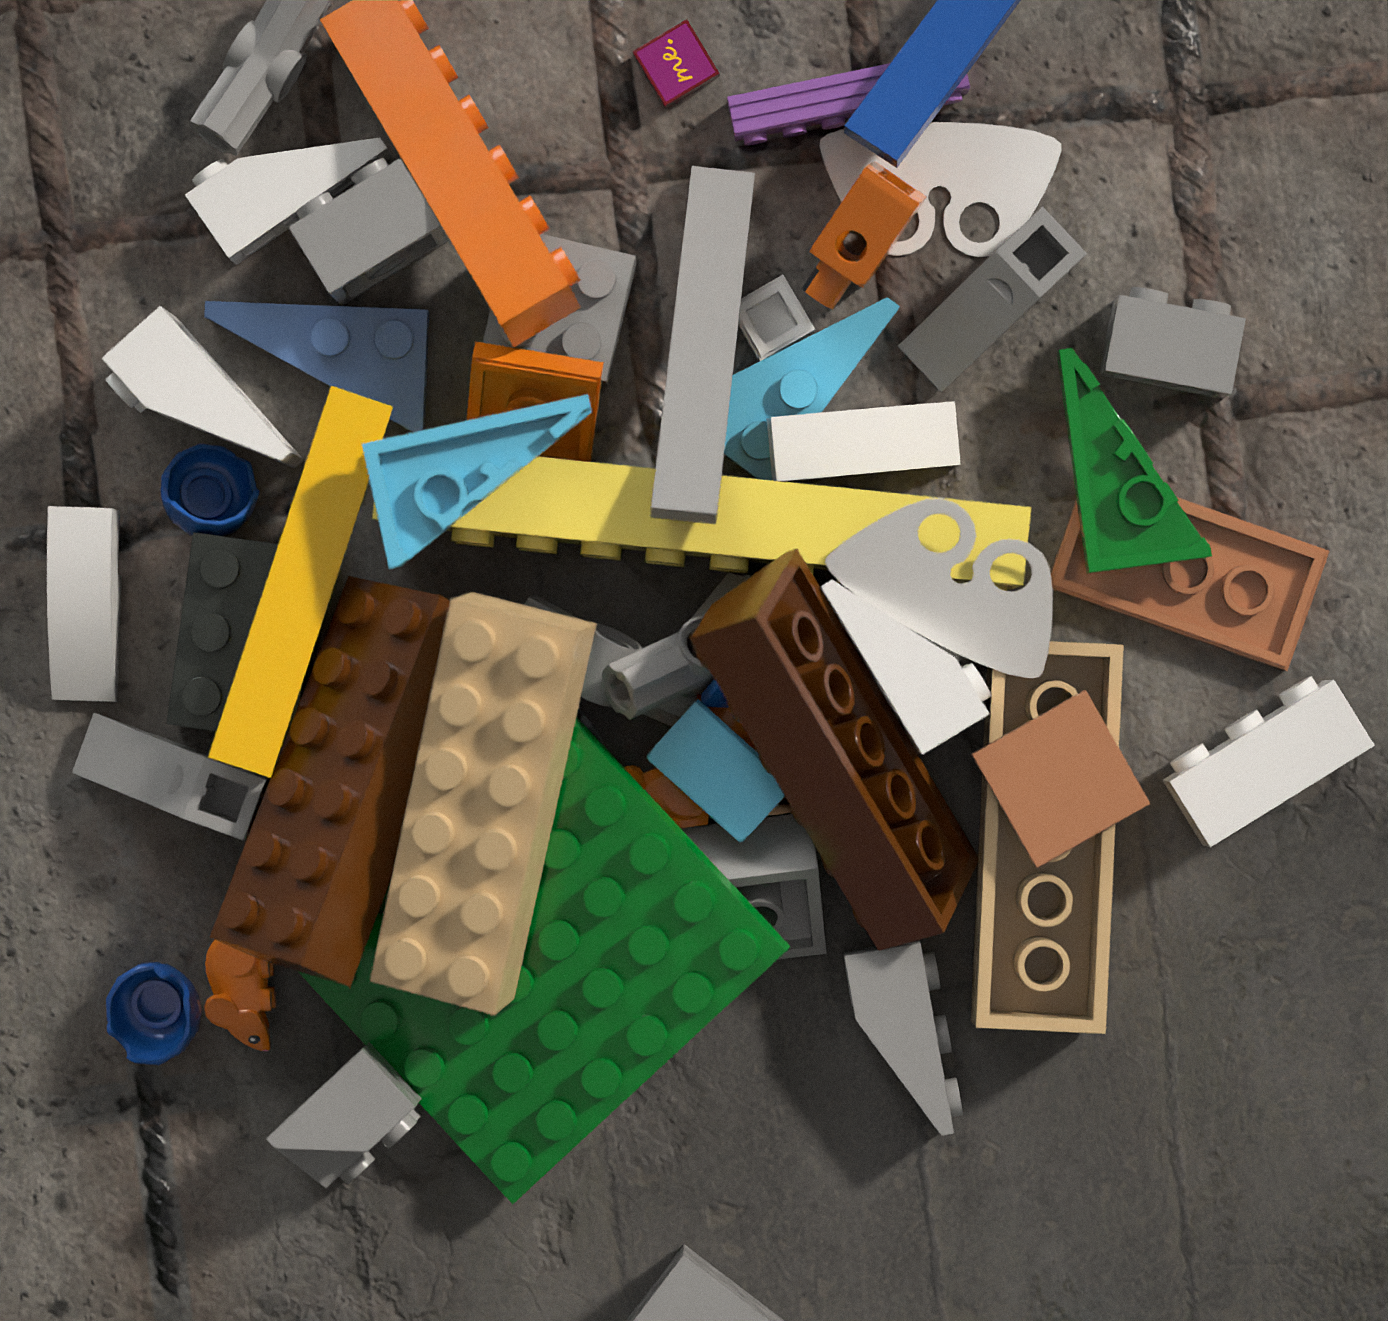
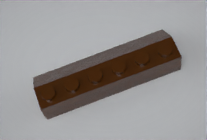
[690,549,978,951]

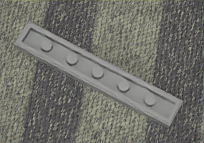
[651,166,755,524]

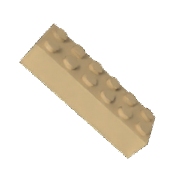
[370,592,596,1015]
[971,641,1124,1034]

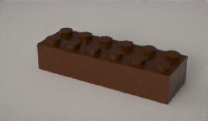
[210,576,451,987]

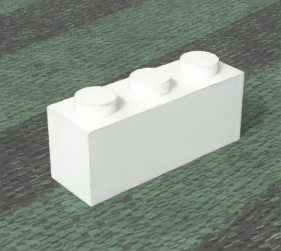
[1162,676,1375,847]

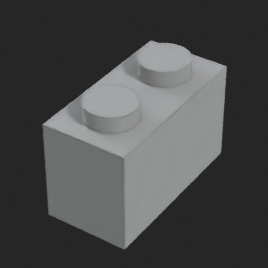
[1099,287,1246,399]

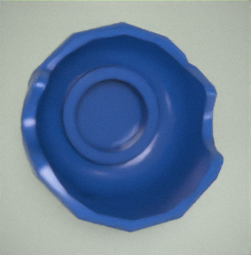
[160,443,260,536]
[106,962,203,1065]

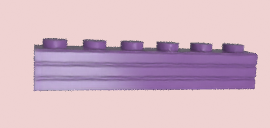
[727,63,970,145]

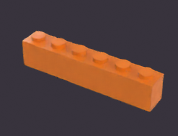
[320,0,581,347]

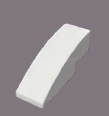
[767,401,960,481]
[47,506,122,702]

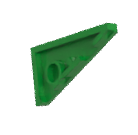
[1057,348,1212,574]

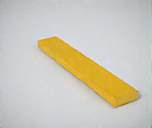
[208,386,393,778]

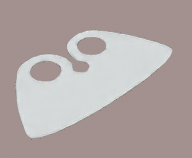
[820,122,1062,257]
[825,498,1053,678]

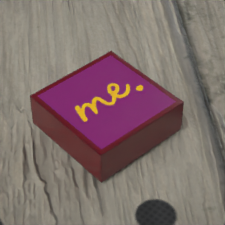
[632,19,720,109]

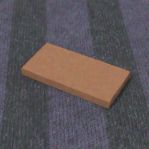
[1050,497,1330,671]

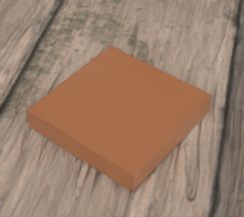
[971,690,1150,868]

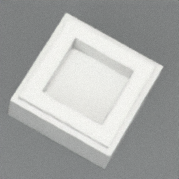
[738,275,815,362]

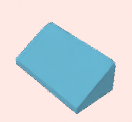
[647,699,785,842]

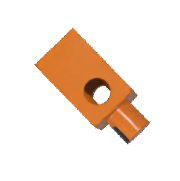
[802,161,927,309]

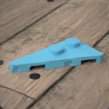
[724,297,900,480]
[362,394,592,569]

